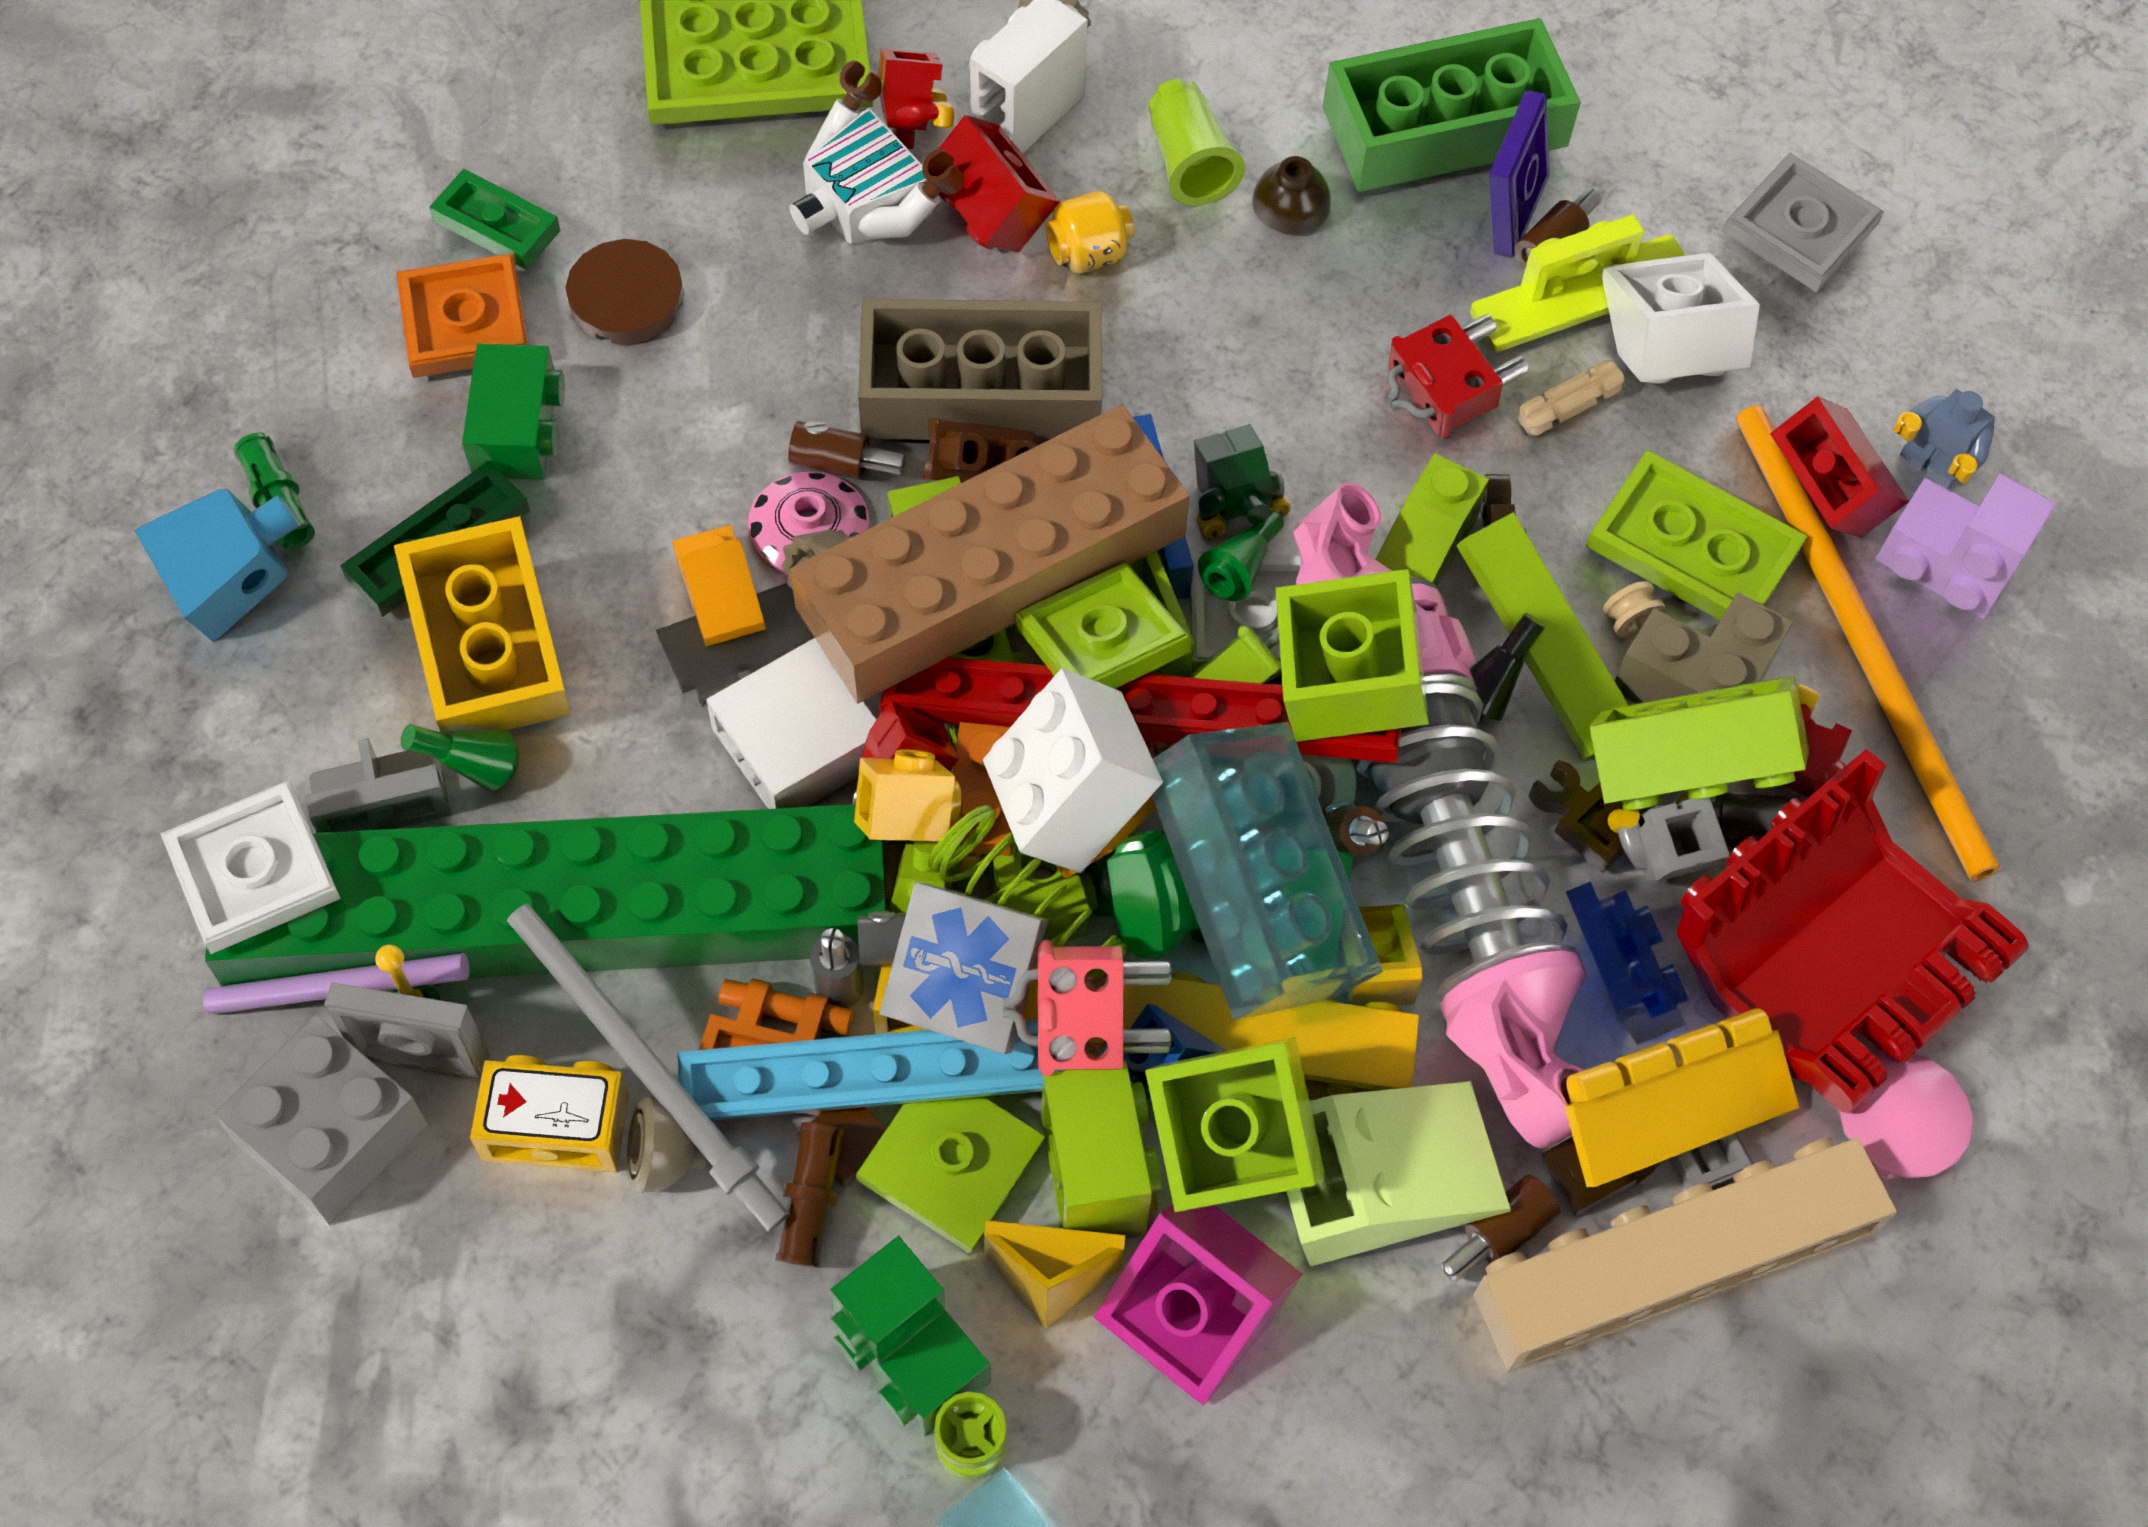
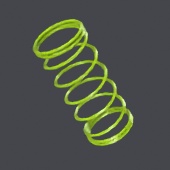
[928,805,1127,978]

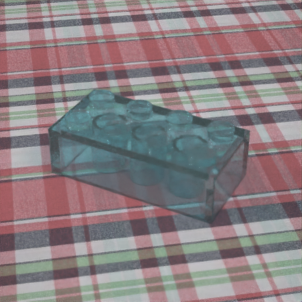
[1152,722,1383,1021]

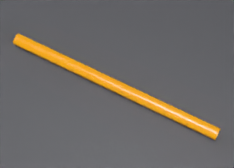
[1736,405,2000,882]

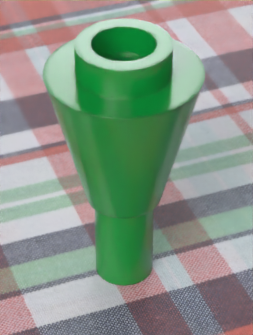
[1198,510,1284,601]
[401,724,519,792]

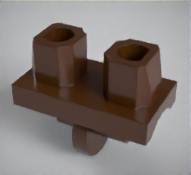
[923,418,1038,483]

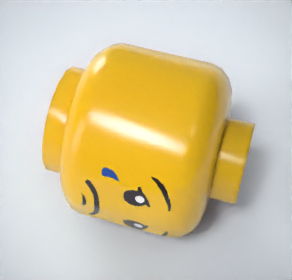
[1045,190,1135,274]

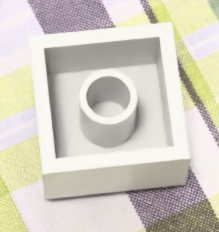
[983,668,1163,873]

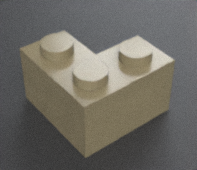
[1614,592,1794,704]

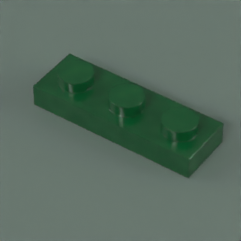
[340,461,530,617]

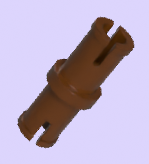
[775,1122,846,1268]

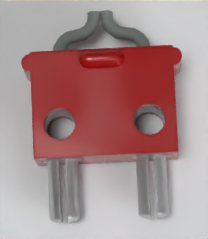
[1385,314,1529,439]

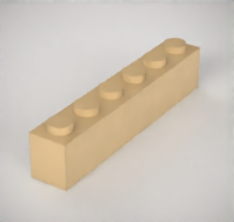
[1473,1137,1897,1372]

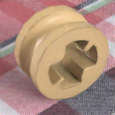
[1603,581,1667,639]

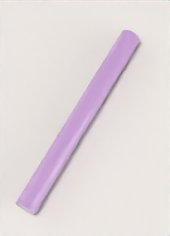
[203,953,470,1015]

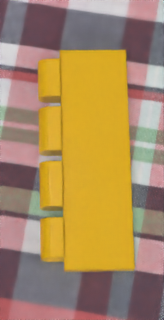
[1565,1008,1799,1187]

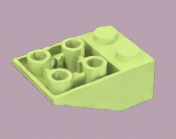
[1287,1081,1511,1267]

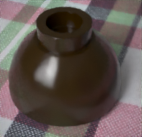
[1252,156,1331,234]

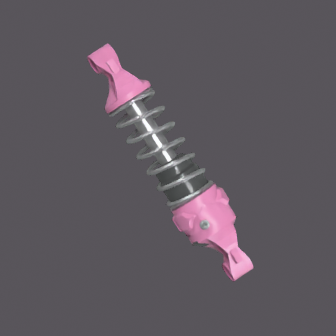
[1293,482,1587,1149]

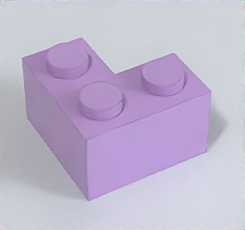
[1875,473,2057,619]

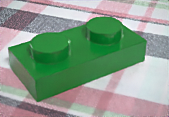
[429,168,561,270]

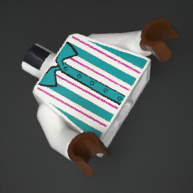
[789,61,964,245]

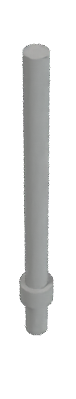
[507,904,790,1232]

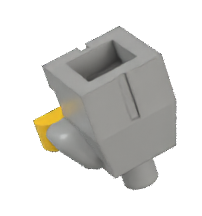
[1607,792,1730,882]

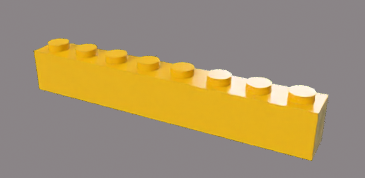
[873,960,1419,1100]

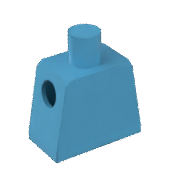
[134,489,300,642]

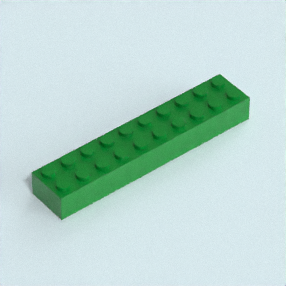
[205,804,886,986]

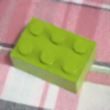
[1589,675,1809,810]

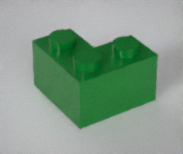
[829,1235,991,1436]

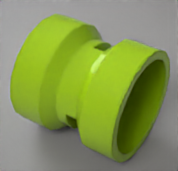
[934,1392,1007,1480]

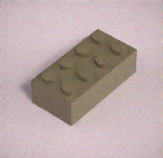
[858,299,1102,441]

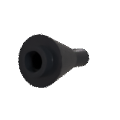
[1470,613,1546,724]

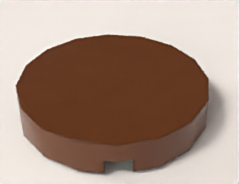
[565,239,684,345]

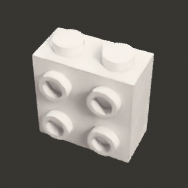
[969,0,1088,154]
[706,638,881,809]

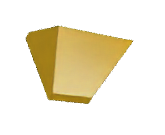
[984,1220,1126,1329]

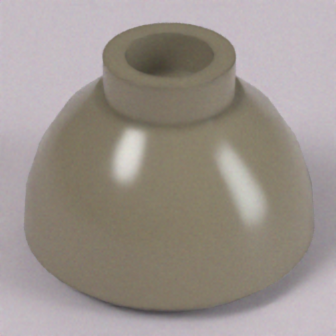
[627,1096,707,1193]

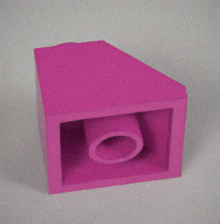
[1093,1204,1303,1405]

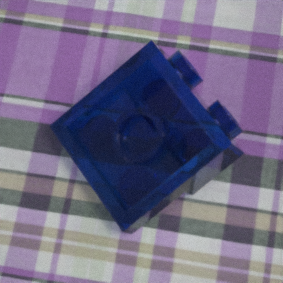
[1566,881,1689,1045]

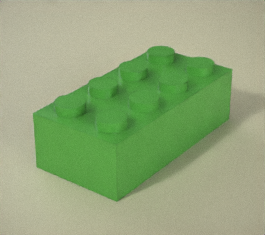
[1322,18,1581,192]

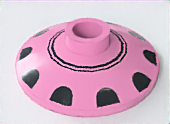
[748,471,870,575]

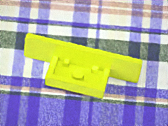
[1470,214,1686,352]

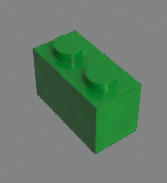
[462,343,565,480]

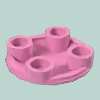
[1839,1052,1973,1179]

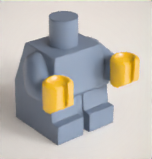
[1892,389,1995,489]

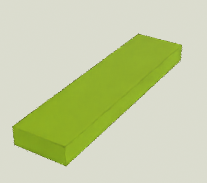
[1456,512,1628,760]

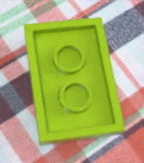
[1585,450,1807,620]

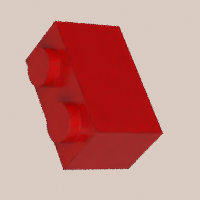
[938,115,1060,253]
[1770,396,1909,538]

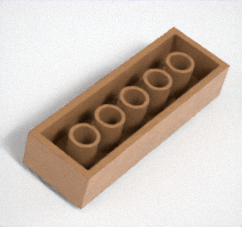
[790,404,1190,704]

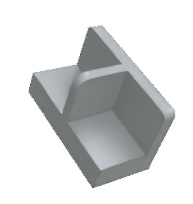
[305,738,451,833]

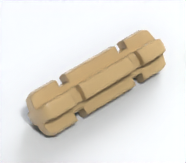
[1517,360,1625,436]

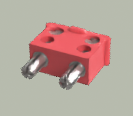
[1003,940,1172,1076]

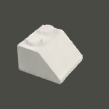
[1602,253,1760,384]

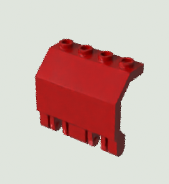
[1676,748,2029,1113]

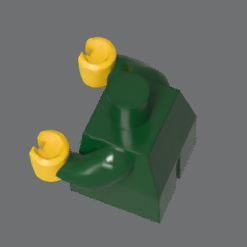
[1194,424,1291,539]

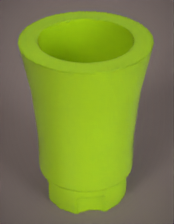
[1148,78,1245,206]

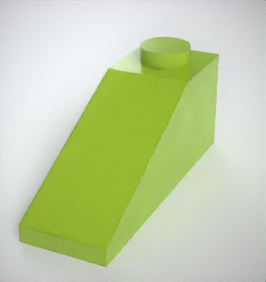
[1375,453,1489,587]

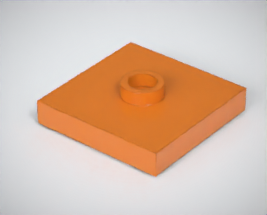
[396,253,529,378]

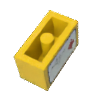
[470,1055,630,1172]

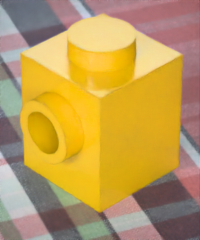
[854,750,961,841]

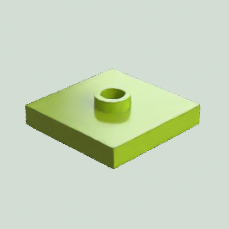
[1015,562,1191,689]
[855,1097,1046,1254]

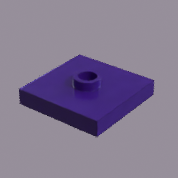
[1489,91,1550,257]

